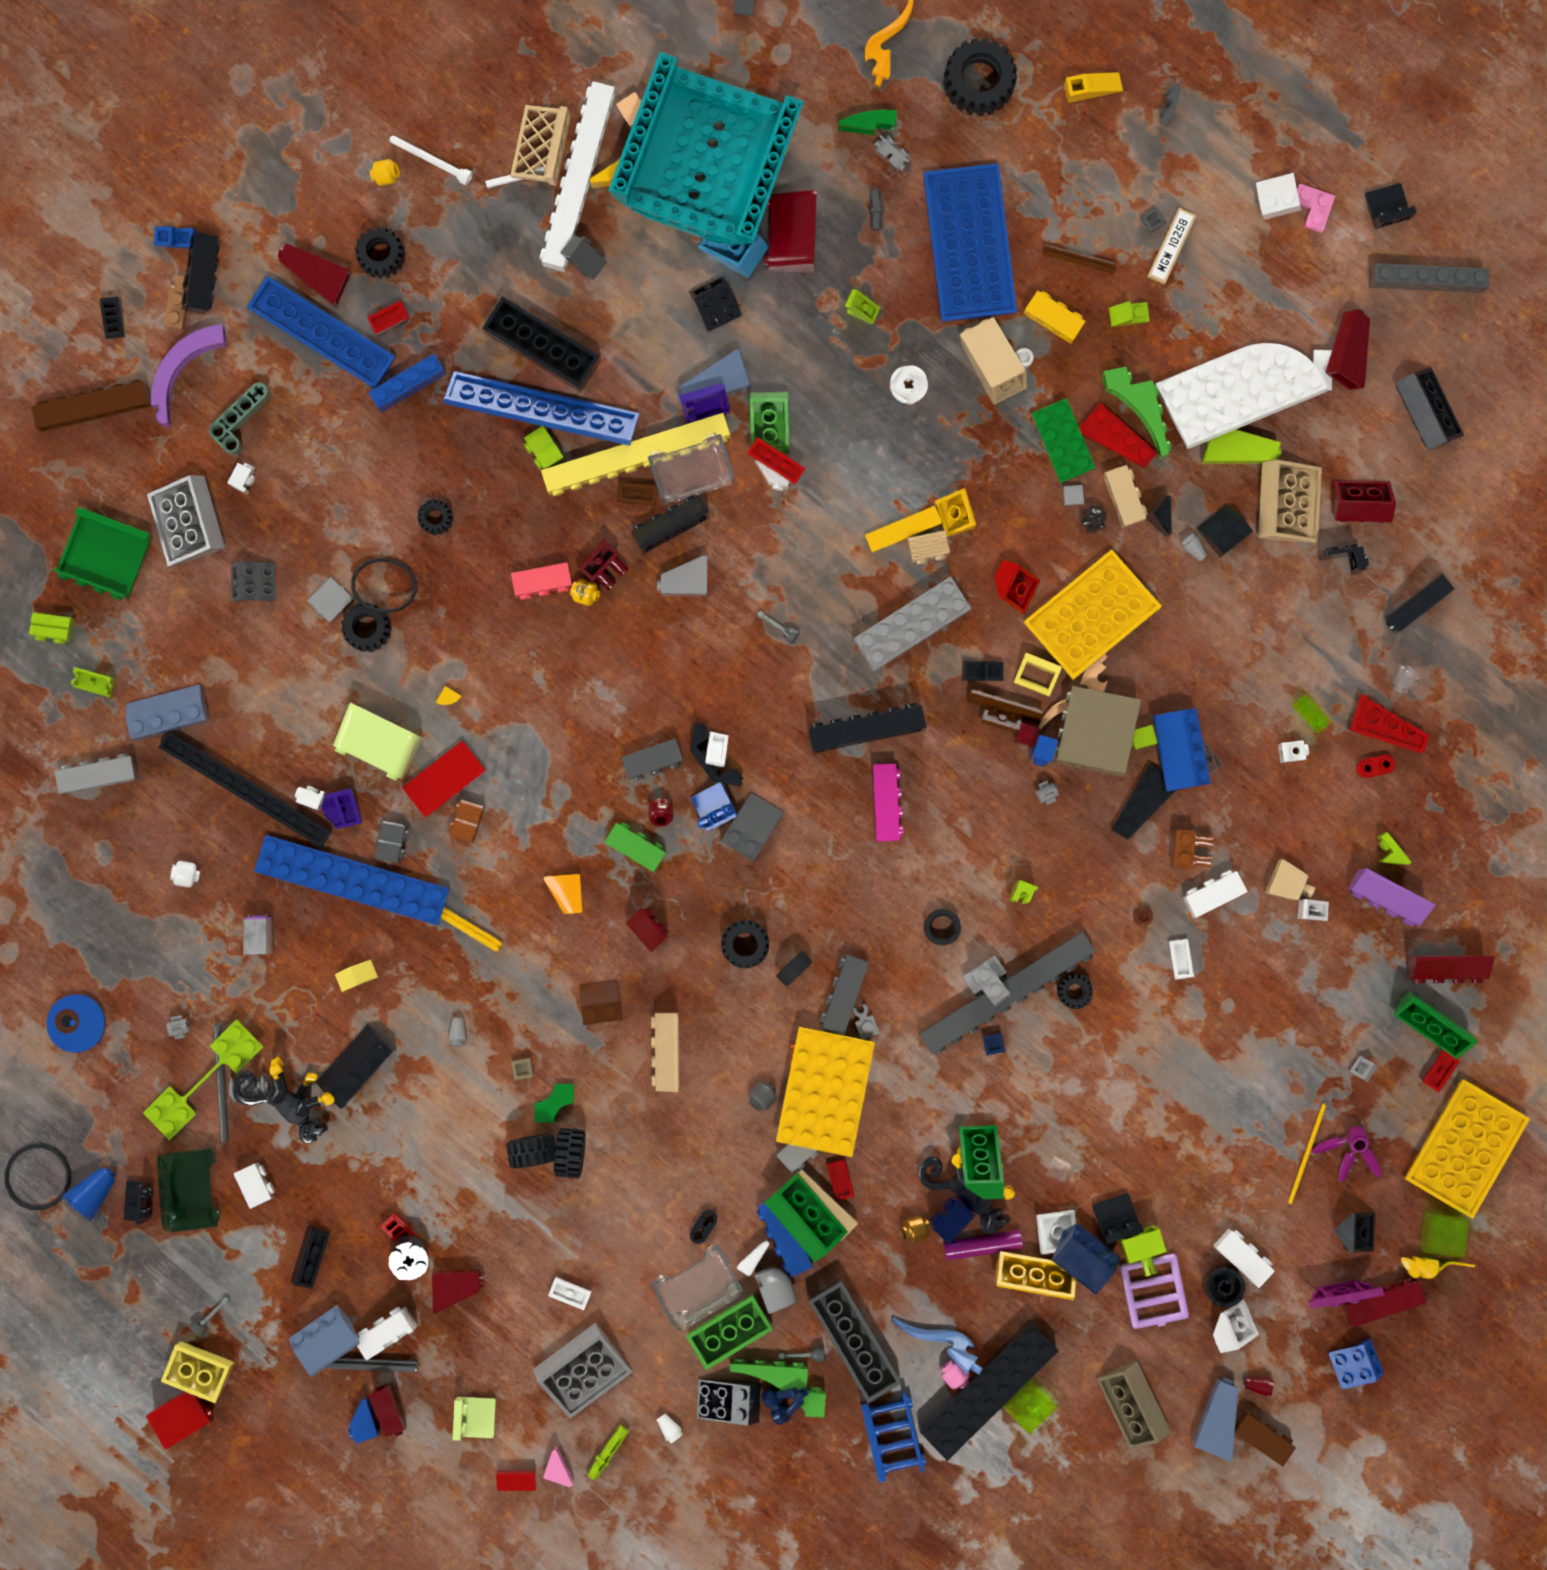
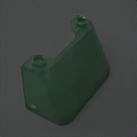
[156,1148,220,1233]

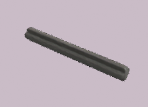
[326,1357,418,1372]

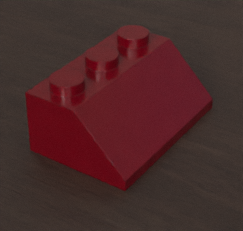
[1332,480,1396,523]

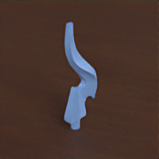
[892,1317,983,1374]

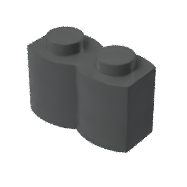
[375,821,410,863]

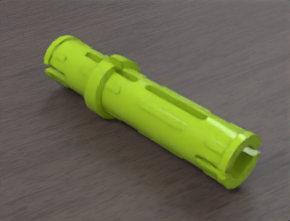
[586,1425,630,1481]

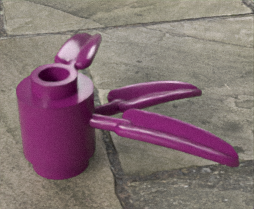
[1312,1126,1382,1182]

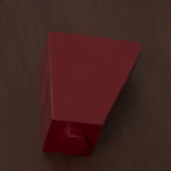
[432,1270,484,1313]
[368,1382,407,1438]

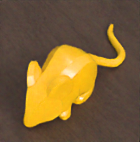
[1401,1256,1475,1279]

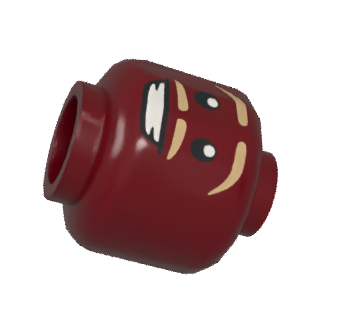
[649,798,674,827]

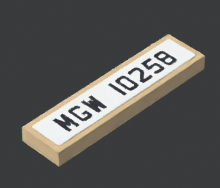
[1147,208,1196,285]

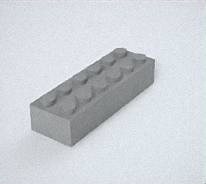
[853,577,972,672]

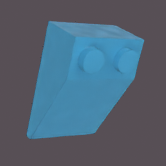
[698,234,769,278]

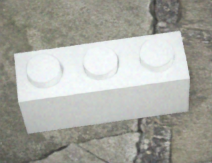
[1183,870,1247,918]
[1213,1229,1275,1288]

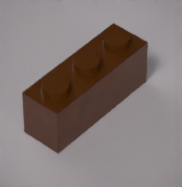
[1235,1411,1296,1467]

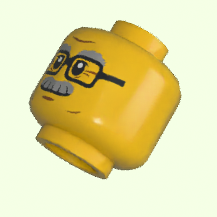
[570,579,600,606]

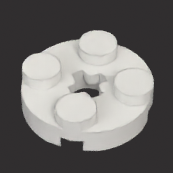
[890,365,928,405]

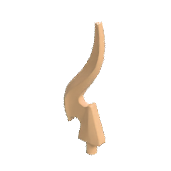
[1038,654,1108,730]

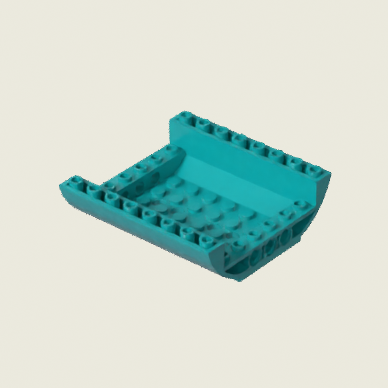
[608,52,804,245]

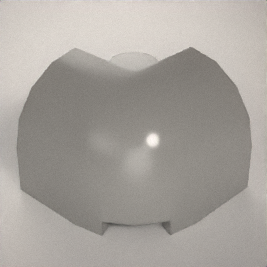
[755,1267,798,1314]

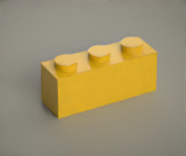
[1023,290,1085,344]

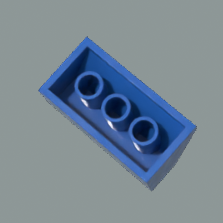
[1153,708,1211,792]

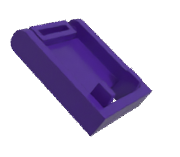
[679,383,730,424]

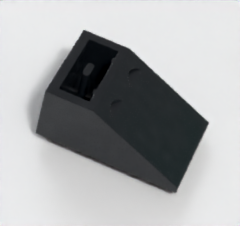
[697,1379,761,1426]

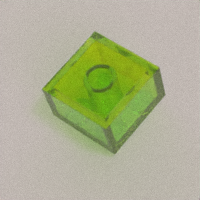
[1421,1212,1469,1258]

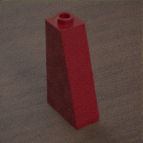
[278,243,351,308]
[1325,309,1370,391]

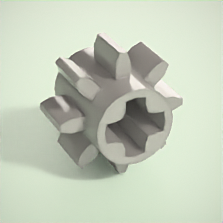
[1035,781,1059,805]
[167,1015,190,1040]

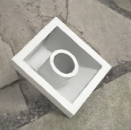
[1213,1299,1259,1353]

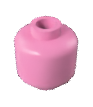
[941,1359,970,1389]

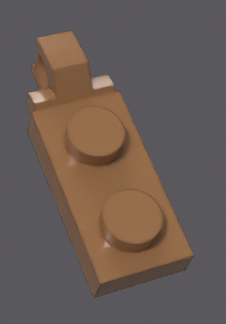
[163,275,187,330]

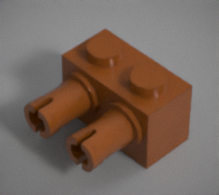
[1171,830,1214,870]

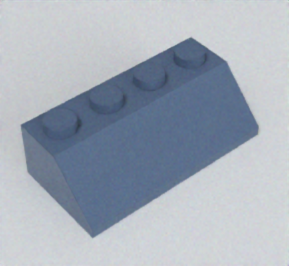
[126,684,210,741]

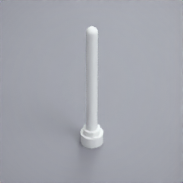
[390,136,473,186]

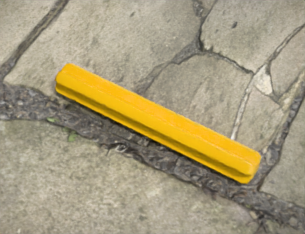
[441,907,502,952]

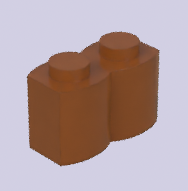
[448,799,485,844]

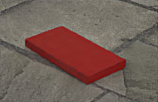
[402,741,486,818]

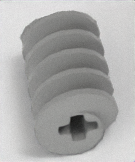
[229,1076,271,1102]

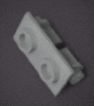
[874,135,912,171]

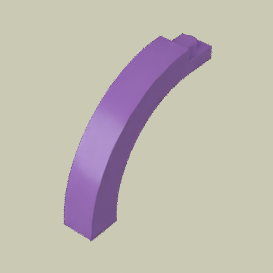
[151,324,227,427]

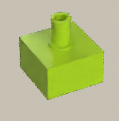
[1119,1225,1167,1276]

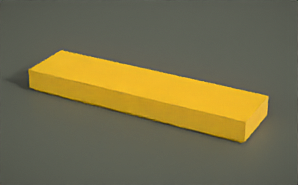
[865,506,942,553]

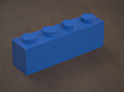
[368,354,446,413]
[756,1202,813,1277]

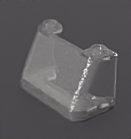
[648,433,735,505]
[651,1245,746,1331]

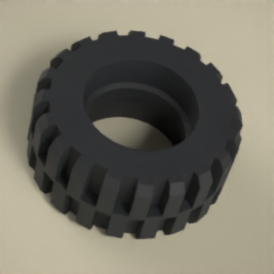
[943,38,1017,116]

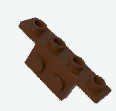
[967,689,1044,734]

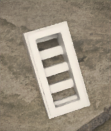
[737,1239,770,1276]

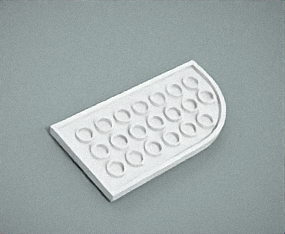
[1155,343,1328,449]

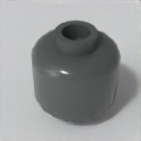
[749,1082,777,1111]

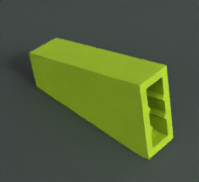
[1202,430,1282,464]

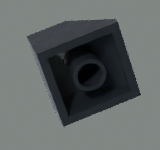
[1196,505,1253,558]

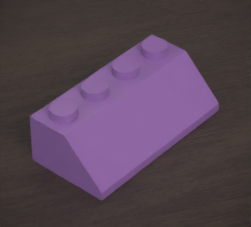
[1347,868,1435,927]

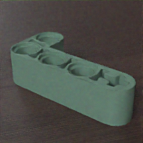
[209,383,271,456]

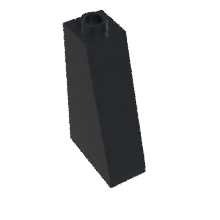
[1386,573,1454,632]

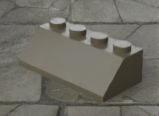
[1096,1362,1171,1449]

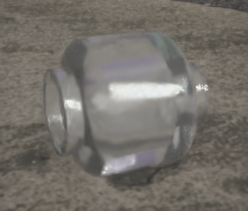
[1391,665,1420,694]

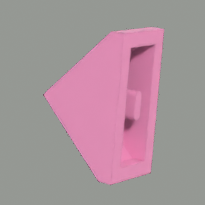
[543,1446,574,1487]

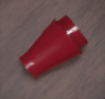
[1245,1377,1274,1397]

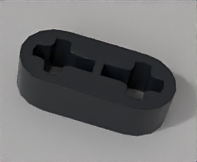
[690,1209,717,1244]

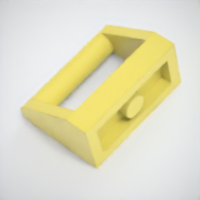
[1014,653,1062,696]

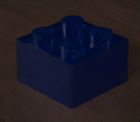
[930,1196,975,1244]

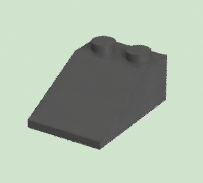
[721,793,784,862]

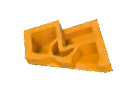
[544,874,583,914]

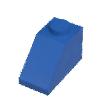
[348,1396,381,1444]

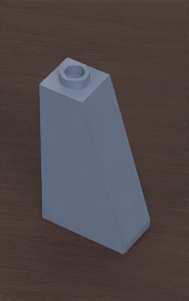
[677,349,750,404]
[1192,1377,1238,1462]

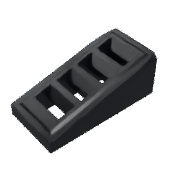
[99,297,125,339]

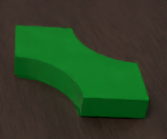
[534,1083,575,1123]

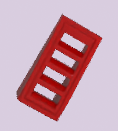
[380,1212,421,1242]

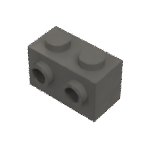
[560,235,607,280]

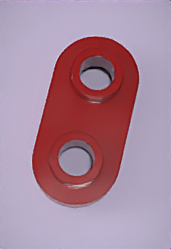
[1356,755,1395,778]

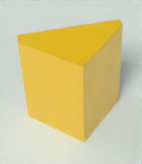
[935,488,976,537]

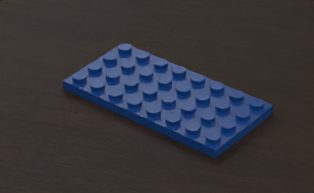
[923,163,1017,322]

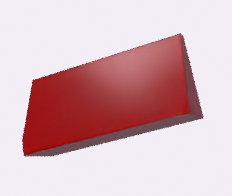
[496,1471,536,1491]

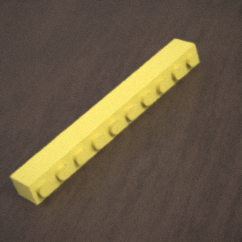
[541,413,730,496]

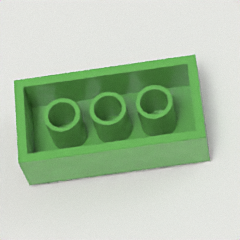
[686,1293,773,1370]

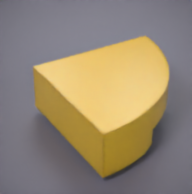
[435,686,462,705]

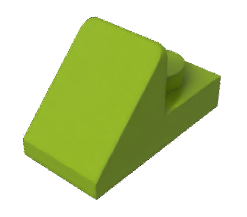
[845,289,881,324]
[1109,301,1150,327]
[1377,832,1412,865]

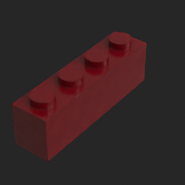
[1342,1277,1427,1328]

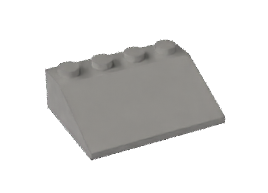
[147,475,225,567]
[533,1323,632,1418]

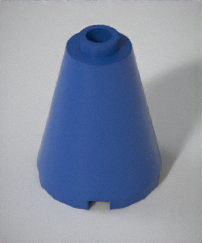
[62,1167,116,1222]

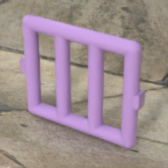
[1120,1254,1189,1329]

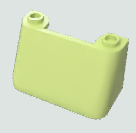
[333,703,423,781]

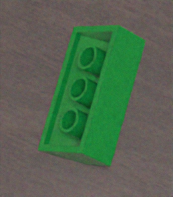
[1393,991,1478,1059]
[958,1125,1004,1199]
[764,1173,848,1262]

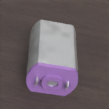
[243,914,273,955]

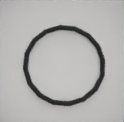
[351,558,417,613]
[4,1144,70,1211]

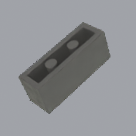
[621,739,684,782]

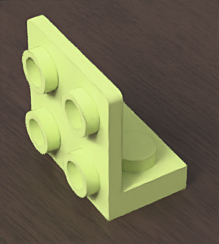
[453,1397,496,1441]

